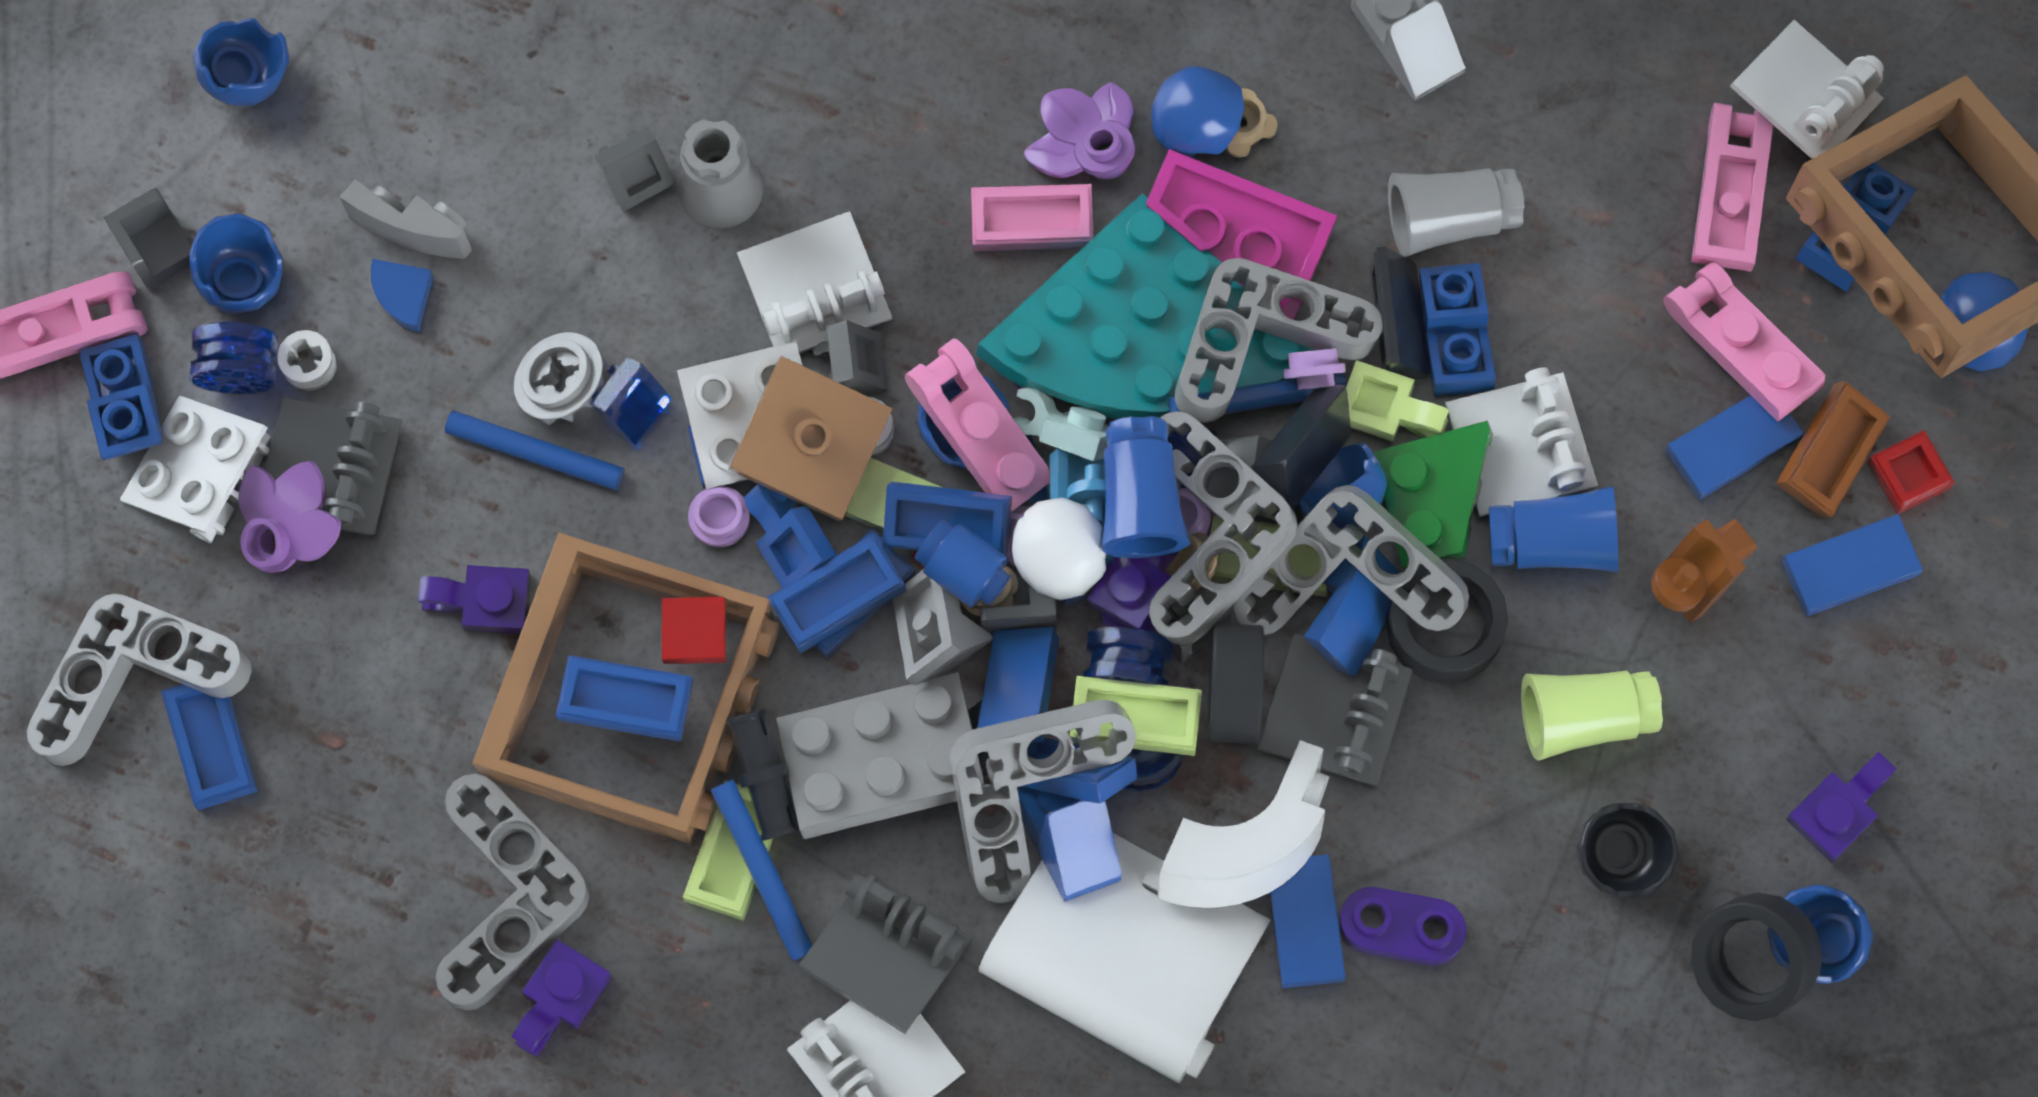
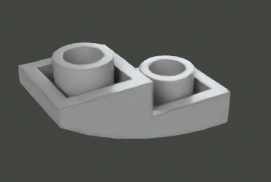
[340,179,472,259]

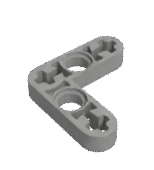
[1174,258,1383,423]
[1149,411,1297,645]
[1234,485,1469,635]
[27,593,252,766]
[950,700,1136,903]
[436,774,589,1011]

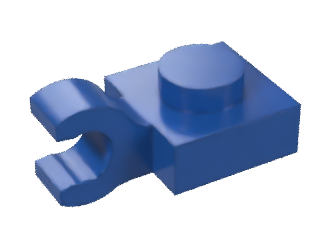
[744,484,837,588]

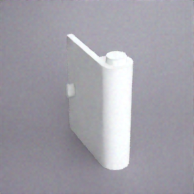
[978,833,1271,1083]

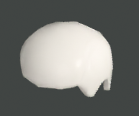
[1012,497,1106,600]

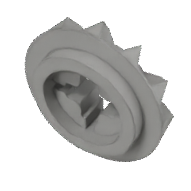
[514,332,608,426]

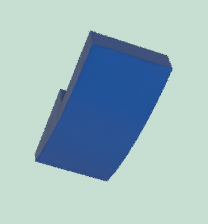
[1796,163,1917,292]
[1419,263,1496,397]
[78,334,163,461]
[1303,535,1399,677]

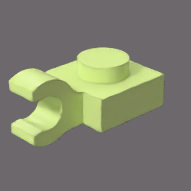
[1346,360,1449,442]

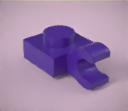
[1087,551,1179,636]
[418,565,531,634]
[1786,752,1897,863]
[511,939,611,1058]

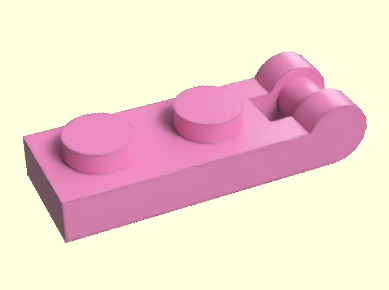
[1691,102,1773,272]
[1663,262,1826,422]
[0,271,148,379]
[904,338,1050,512]

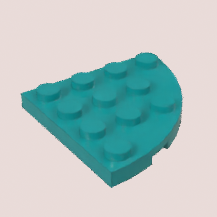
[976,193,1315,419]

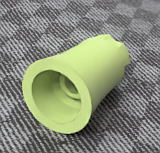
[1521,670,1663,761]

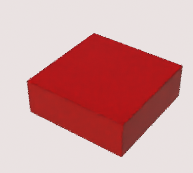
[1867,430,1955,514]
[662,597,726,664]

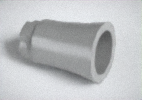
[680,119,763,228]
[1388,168,1524,257]

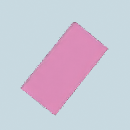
[971,184,1093,252]

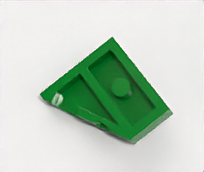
[1373,420,1493,571]

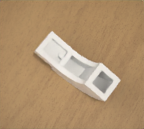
[1157,740,1329,908]

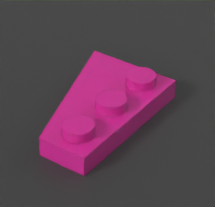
[1146,149,1337,320]

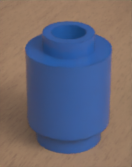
[914,519,1011,609]

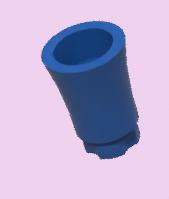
[1102,416,1190,558]
[1489,486,1618,573]

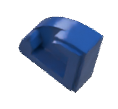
[370,259,434,333]

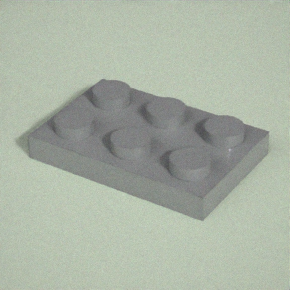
[776,672,985,839]

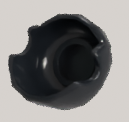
[1576,803,1679,898]

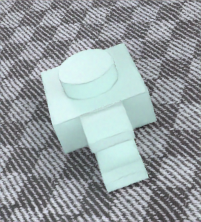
[1013,387,1110,461]

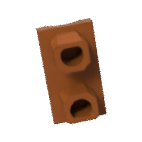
[1651,519,1757,624]

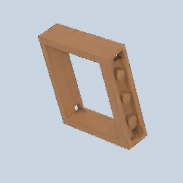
[1786,75,2038,379]
[472,532,779,845]

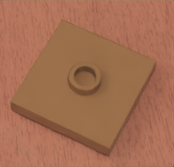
[728,356,893,522]

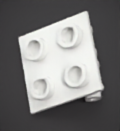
[1730,20,1884,159]
[737,211,893,354]
[677,341,802,490]
[1445,367,1598,517]
[120,395,271,543]
[787,1000,965,1097]

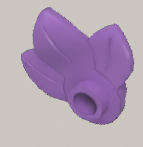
[1024,82,1135,179]
[238,461,341,573]

